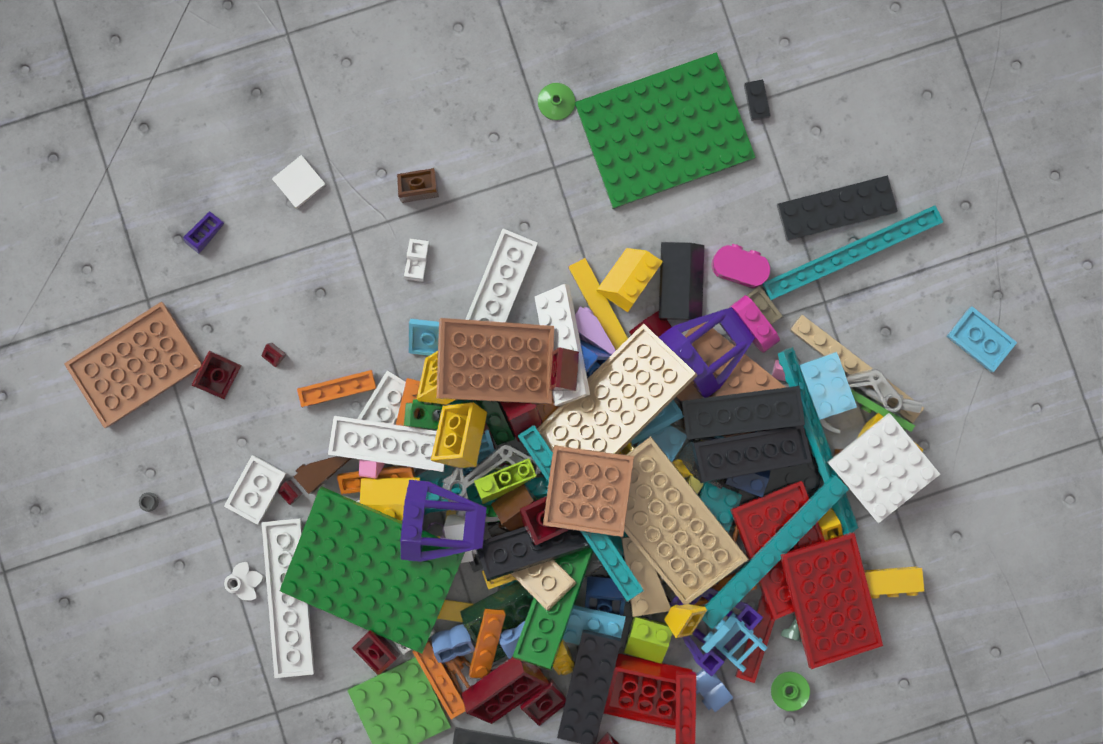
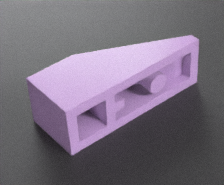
[575,306,616,355]

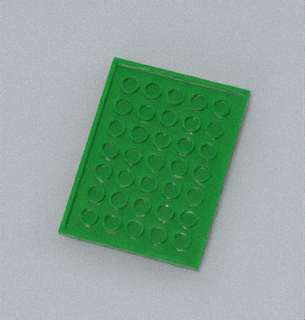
[575,52,756,209]
[279,486,465,654]

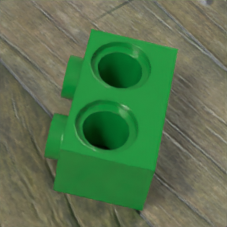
[403,399,443,429]

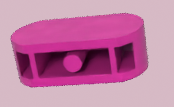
[711,244,770,289]
[729,295,780,353]

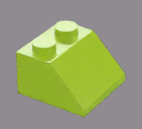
[624,616,672,663]

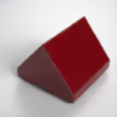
[261,343,287,367]
[278,480,303,505]

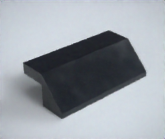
[659,242,704,320]

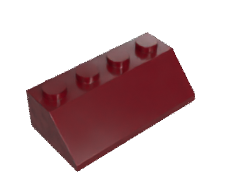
[462,657,549,724]

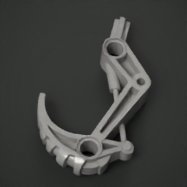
[820,369,922,434]
[442,445,541,522]

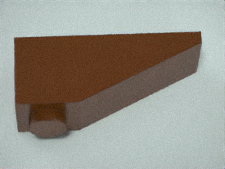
[294,456,352,494]

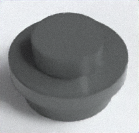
[139,492,159,512]

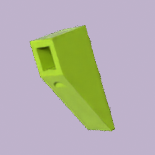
[474,458,537,504]

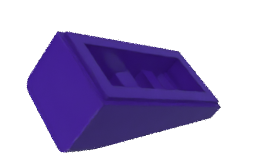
[183,211,224,254]

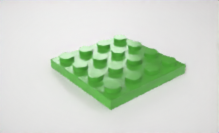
[347,657,451,744]

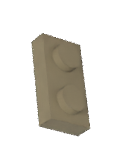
[746,286,782,325]

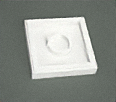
[272,155,326,209]

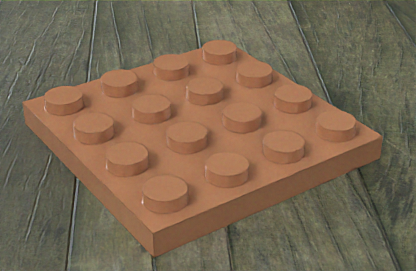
[543,445,634,537]

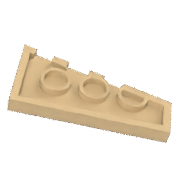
[621,537,671,617]

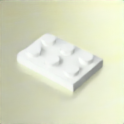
[224,455,287,525]

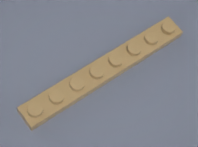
[790,315,924,423]

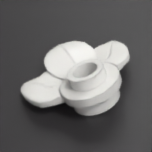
[224,562,263,600]

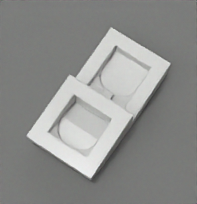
[404,239,429,282]

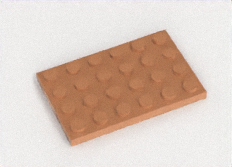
[64,301,202,428]
[436,318,554,404]
[676,322,785,438]

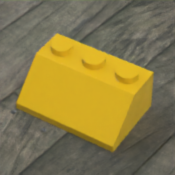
[596,248,663,312]
[417,351,458,404]
[431,402,487,468]
[360,478,420,521]

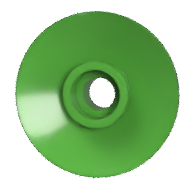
[538,83,575,120]
[771,671,810,711]

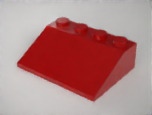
[603,654,692,729]

